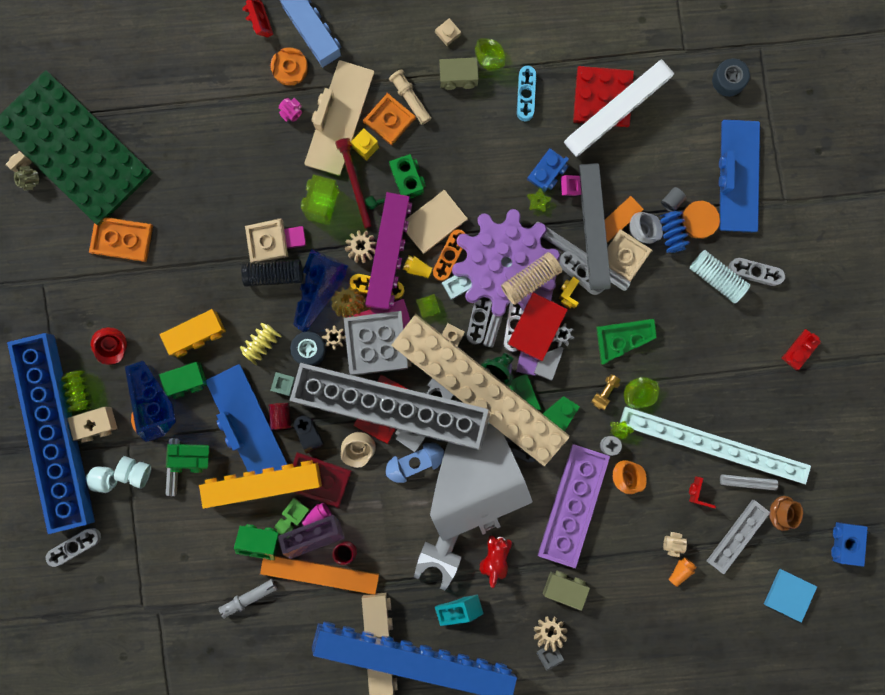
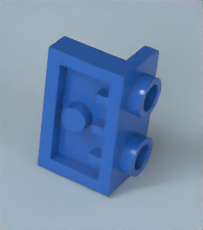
[527,149,569,192]

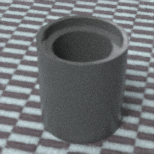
[661,187,687,212]

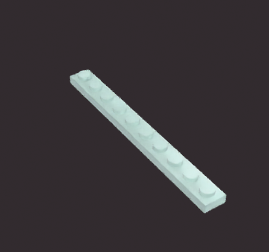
[619,407,811,484]

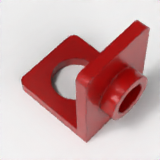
[689,476,716,509]

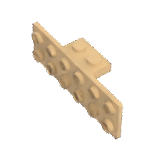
[305,60,374,176]

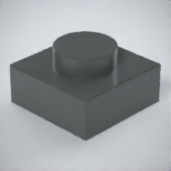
[537,646,564,671]

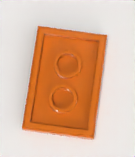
[89,217,153,262]

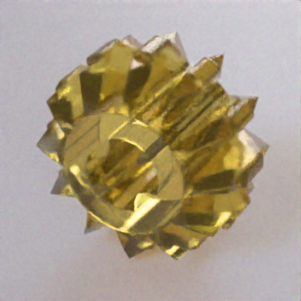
[331,286,364,318]

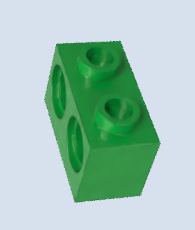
[389,154,426,199]

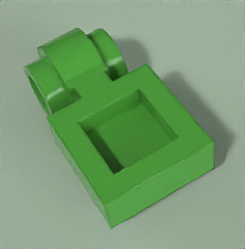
[274,498,310,537]

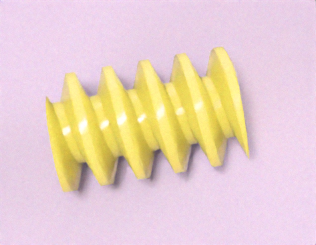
[240,323,282,366]

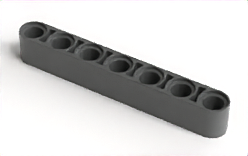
[579,163,611,290]

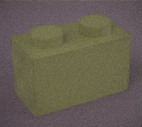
[439,58,478,90]
[543,570,590,611]

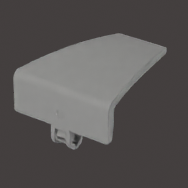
[430,422,532,541]

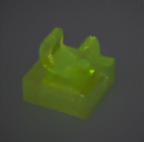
[416,294,440,319]

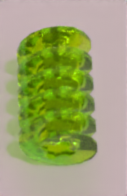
[61,370,92,412]

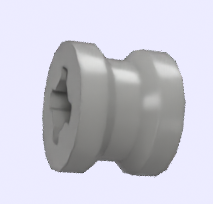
[600,436,622,455]

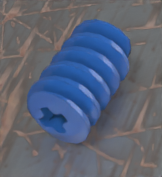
[659,211,690,253]

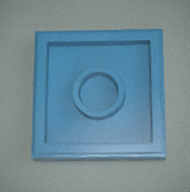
[764,569,817,623]

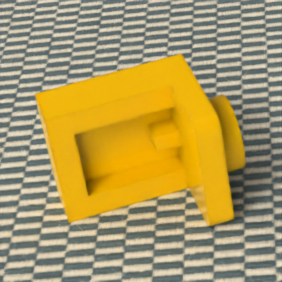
[559,277,579,309]

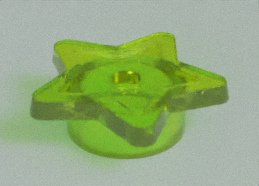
[527,188,551,212]
[610,421,634,439]

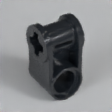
[294,416,324,454]

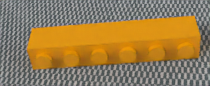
[199,460,322,509]

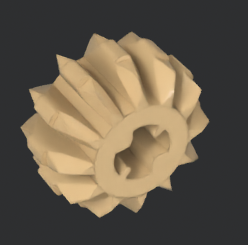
[345,231,377,263]
[534,616,567,652]

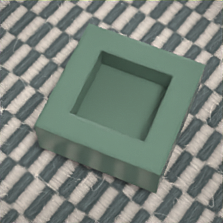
[270,372,295,396]

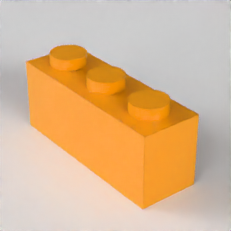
[159,309,226,358]

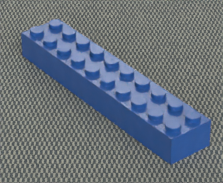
[7,333,95,534]
[312,622,517,695]

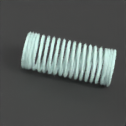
[690,250,750,303]

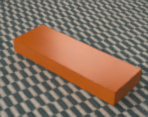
[605,196,644,243]

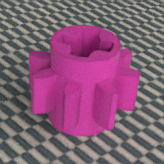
[279,98,302,122]

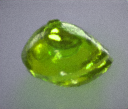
[475,38,506,70]
[624,377,659,409]

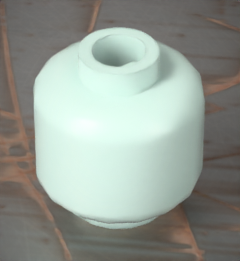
[86,466,117,493]

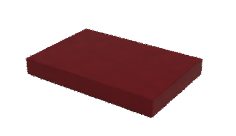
[293,452,352,508]

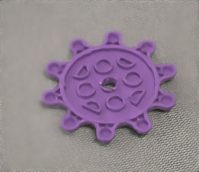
[452,209,560,317]

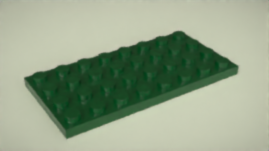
[0,70,153,226]

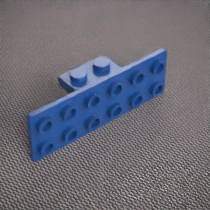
[719,120,760,232]
[206,364,288,474]

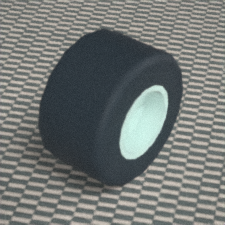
[290,331,327,366]

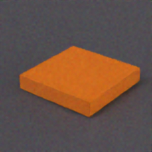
[363,93,416,146]

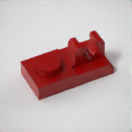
[242,0,273,38]
[781,329,821,370]

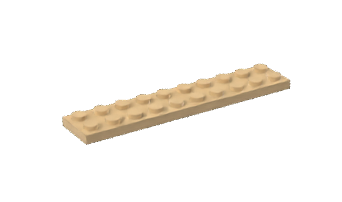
[391,314,569,467]

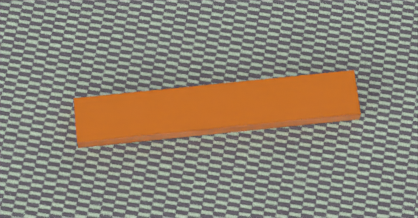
[260,556,379,595]

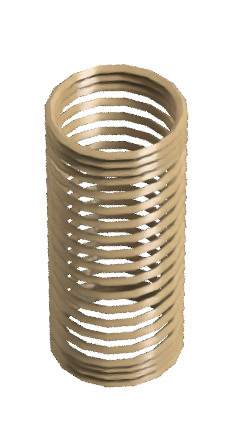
[501,252,562,305]

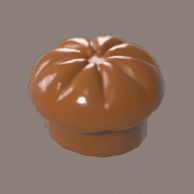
[769,496,803,531]

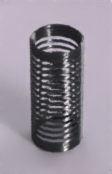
[241,259,303,287]

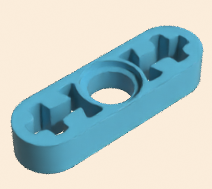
[517,66,536,121]

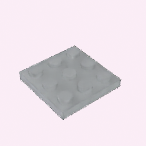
[344,311,408,376]

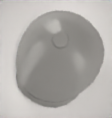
[630,212,663,244]

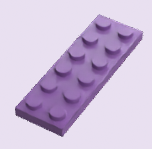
[538,444,610,568]

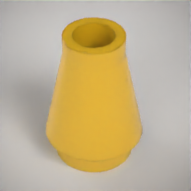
[403,256,432,278]

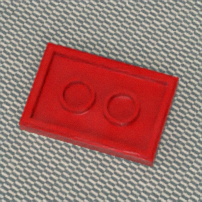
[507,292,568,361]

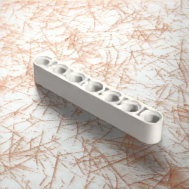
[564,59,675,157]

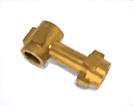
[591,374,621,410]

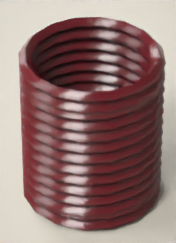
[268,403,291,430]
[333,541,357,565]

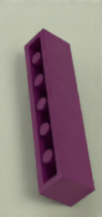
[365,192,412,311]

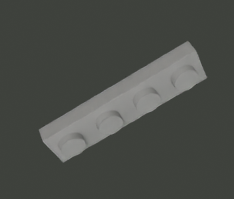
[706,500,770,574]

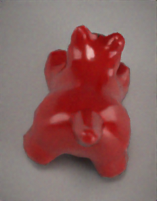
[480,536,512,588]

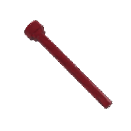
[335,138,372,229]

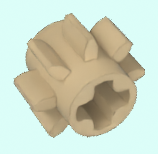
[322,325,346,350]
[663,532,687,557]

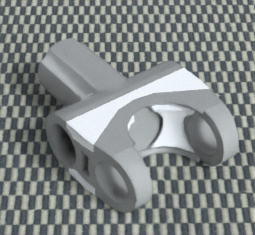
[414,535,461,591]

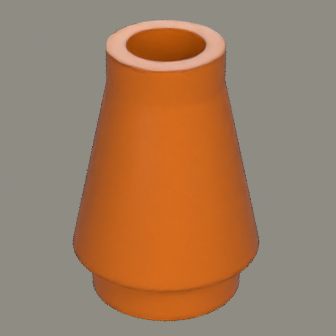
[669,557,697,587]

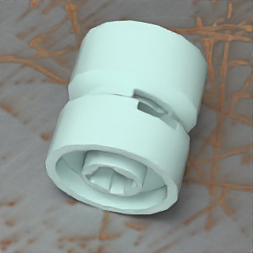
[114,456,151,489]

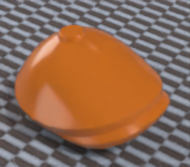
[612,460,646,494]

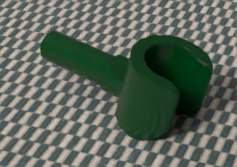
[365,196,385,210]

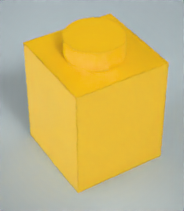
[351,129,379,161]

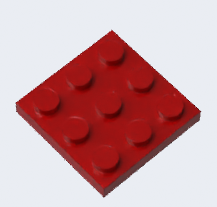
[573,66,634,127]

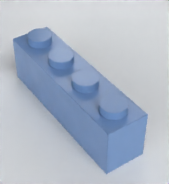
[280,0,341,68]

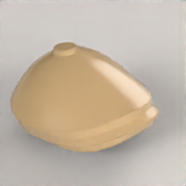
[341,432,376,468]

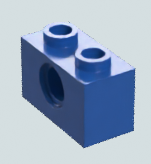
[831,522,867,566]

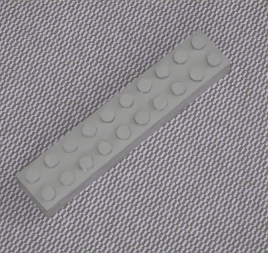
[290,363,491,450]

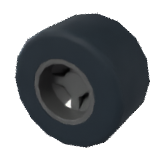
[712,58,750,97]

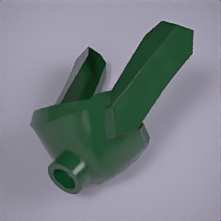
[481,353,514,387]

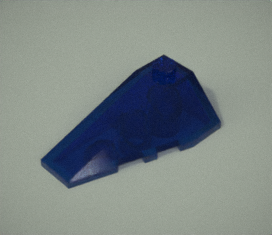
[293,249,348,332]
[125,361,176,442]

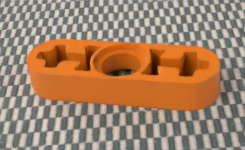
[433,230,465,282]

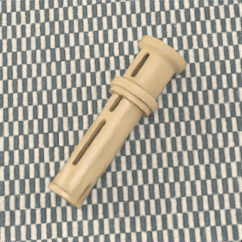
[389,69,431,125]

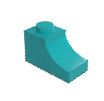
[435,595,484,626]

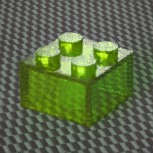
[301,174,339,225]

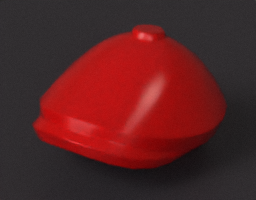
[91,327,127,364]

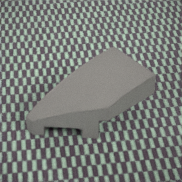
[534,347,564,380]

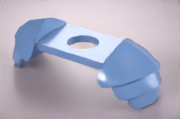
[386,442,444,483]

